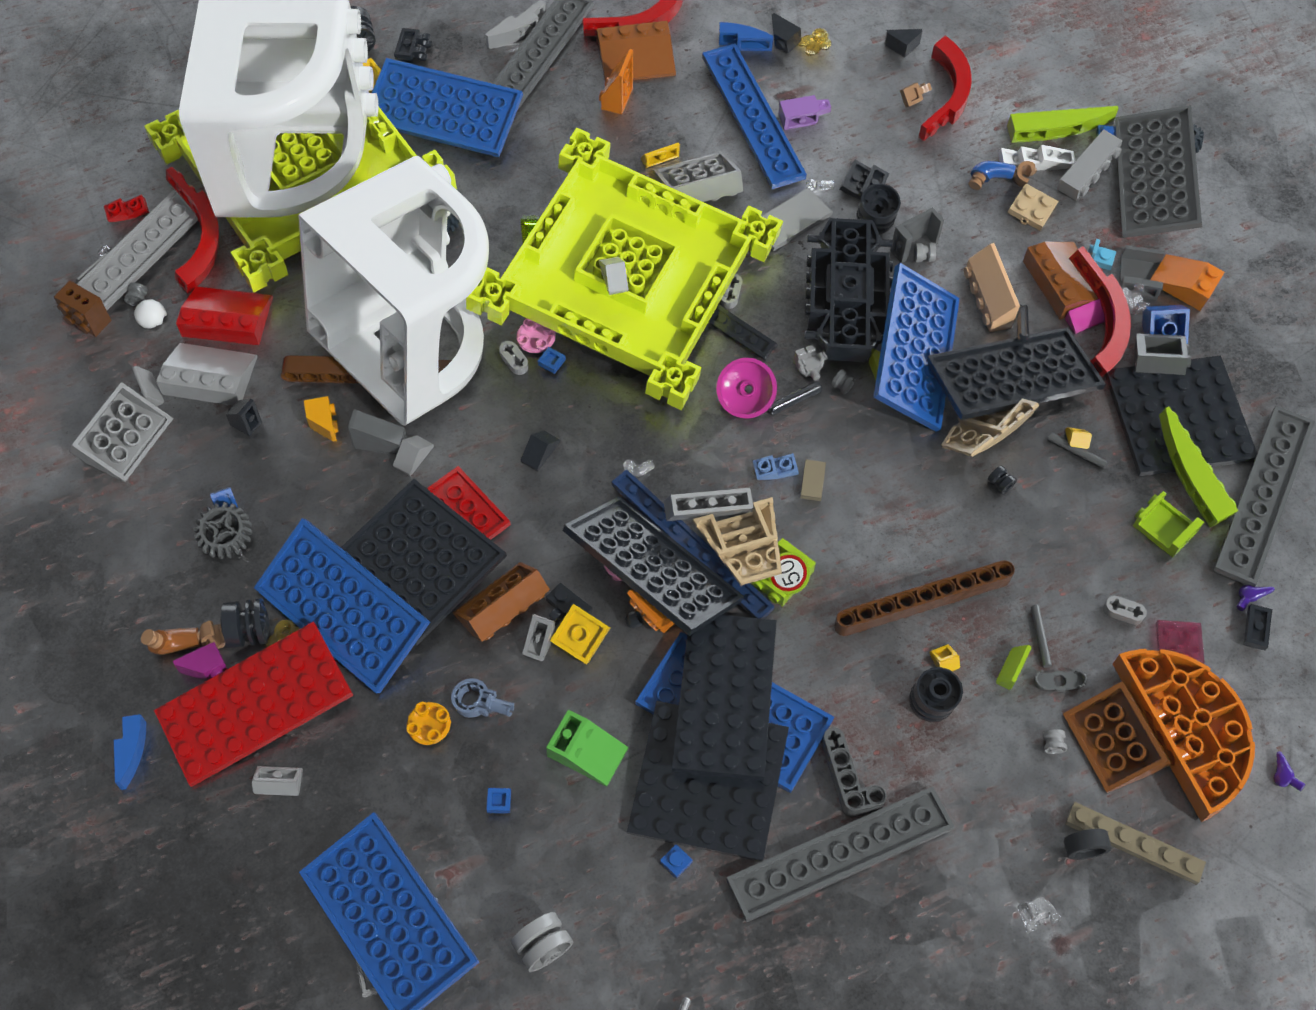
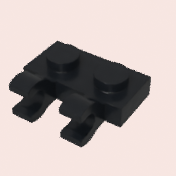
[394,28,432,61]

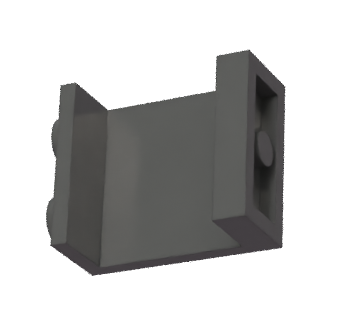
[890,207,944,263]
[1119,245,1165,300]

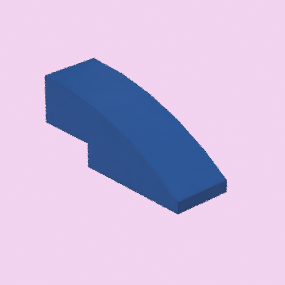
[719,22,773,51]
[114,714,146,790]

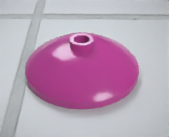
[716,358,777,419]

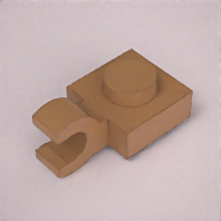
[900,82,932,107]

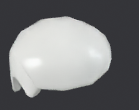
[134,299,167,329]

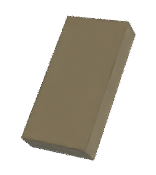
[800,459,826,501]

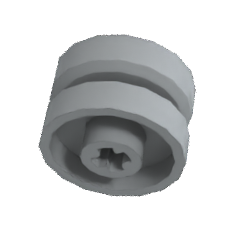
[511,912,573,972]

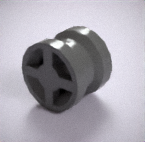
[124,283,147,307]
[831,369,856,395]

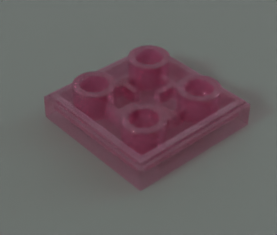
[1156,620,1205,664]

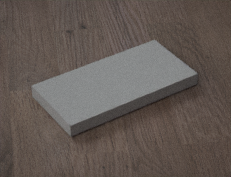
[762,188,832,252]

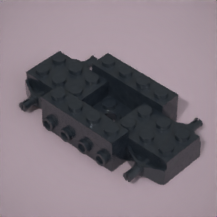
[804,218,893,362]

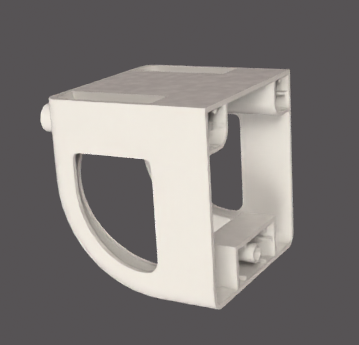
[179,0,379,217]
[299,156,489,426]

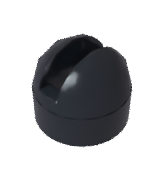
[625,609,643,628]

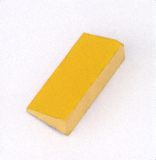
[641,142,680,168]

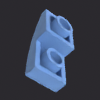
[753,453,799,480]

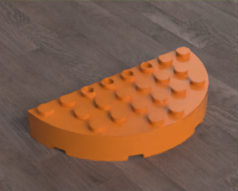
[1112,649,1255,823]

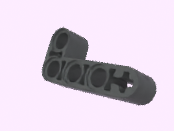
[822,727,887,817]

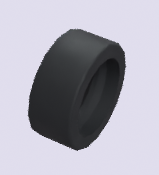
[1064,829,1112,860]

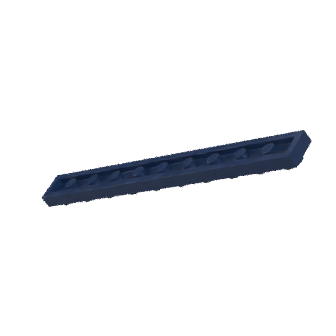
[611,469,775,619]

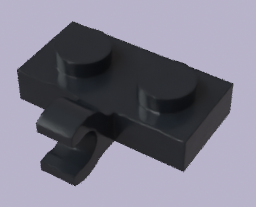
[546,583,593,626]

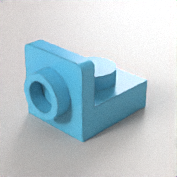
[1088,239,1116,270]

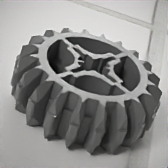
[193,502,253,559]

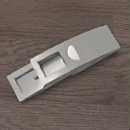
[485,0,546,49]

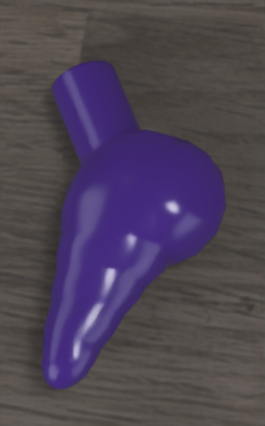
[1236,585,1275,611]
[1273,751,1306,792]

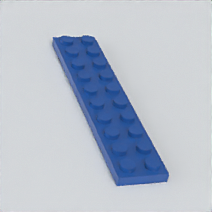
[702,43,807,189]

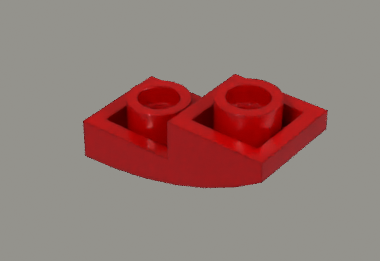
[104,194,149,222]

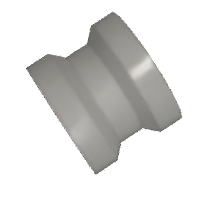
[1042,729,1067,754]

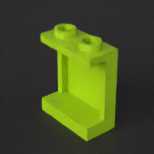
[1133,491,1204,558]
[750,538,816,607]

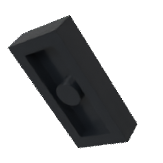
[1244,604,1273,651]

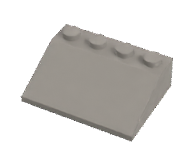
[653,151,743,202]
[156,343,257,406]
[69,382,174,482]

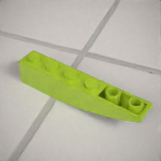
[1007,106,1119,143]
[1159,407,1239,528]

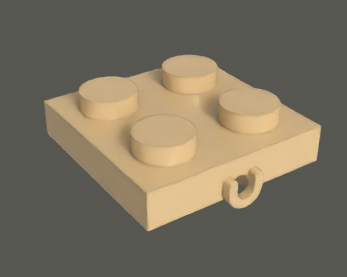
[1008,184,1059,231]

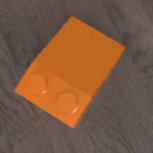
[599,49,633,114]
[1150,254,1225,311]

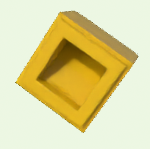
[1065,427,1092,449]
[929,644,960,671]

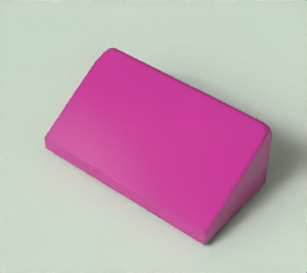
[1065,299,1105,334]

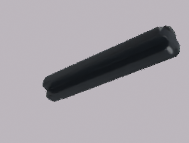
[1017,304,1029,342]
[768,381,822,415]

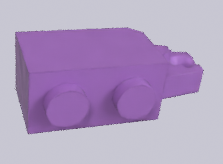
[778,95,831,130]

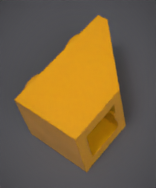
[304,396,339,441]

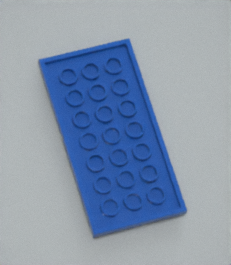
[372,58,523,157]
[873,263,960,432]
[254,518,430,693]
[635,632,834,793]
[299,812,479,1010]

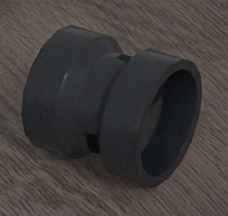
[988,465,1017,494]

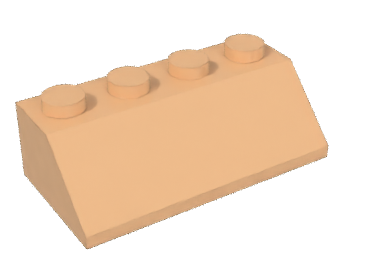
[964,243,1020,333]

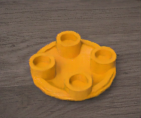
[406,702,451,745]

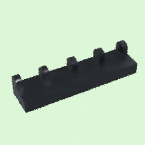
[709,304,778,360]

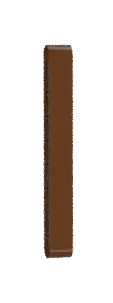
[281,355,452,384]
[834,560,1015,636]

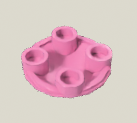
[516,318,556,353]

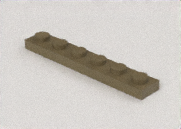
[1065,802,1206,885]

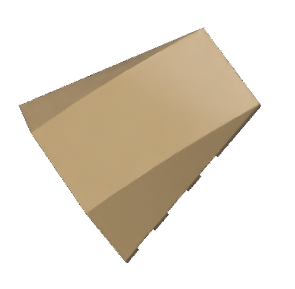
[941,399,1039,457]
[693,497,782,585]

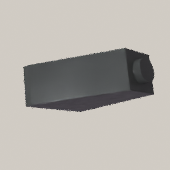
[348,410,409,455]

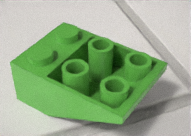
[546,710,628,787]

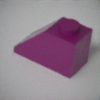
[173,642,228,681]

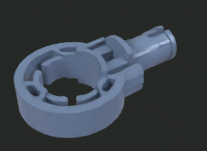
[451,678,514,718]

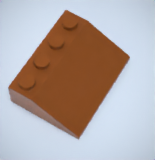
[597,21,676,81]
[1023,242,1098,320]
[1063,681,1172,793]

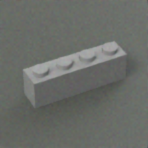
[1057,129,1122,201]
[664,488,754,521]

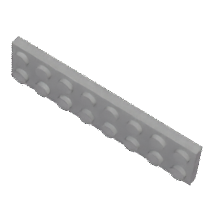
[77,189,198,310]

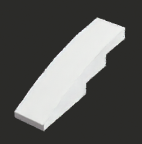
[998,145,1076,170]

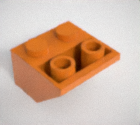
[627,589,675,633]

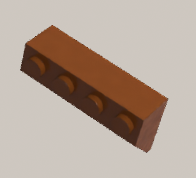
[453,562,550,642]

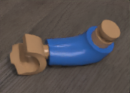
[968,161,1037,190]

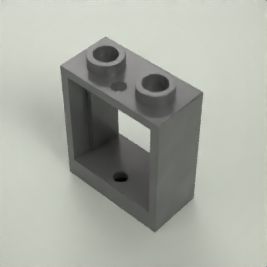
[1134,333,1191,375]

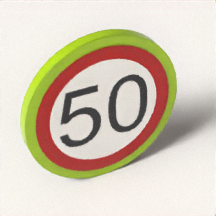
[768,552,810,595]

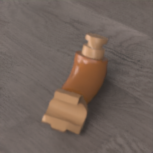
[141,620,225,655]

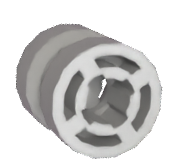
[914,243,936,262]

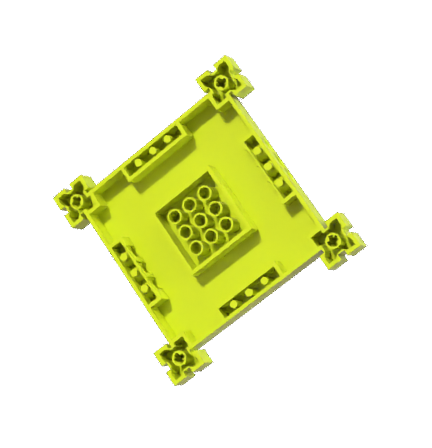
[144,107,457,292]
[466,128,783,410]

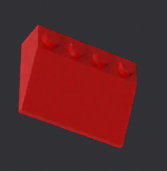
[176,286,273,346]

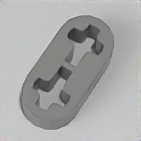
[720,274,742,309]
[499,341,528,375]
[1104,596,1147,625]

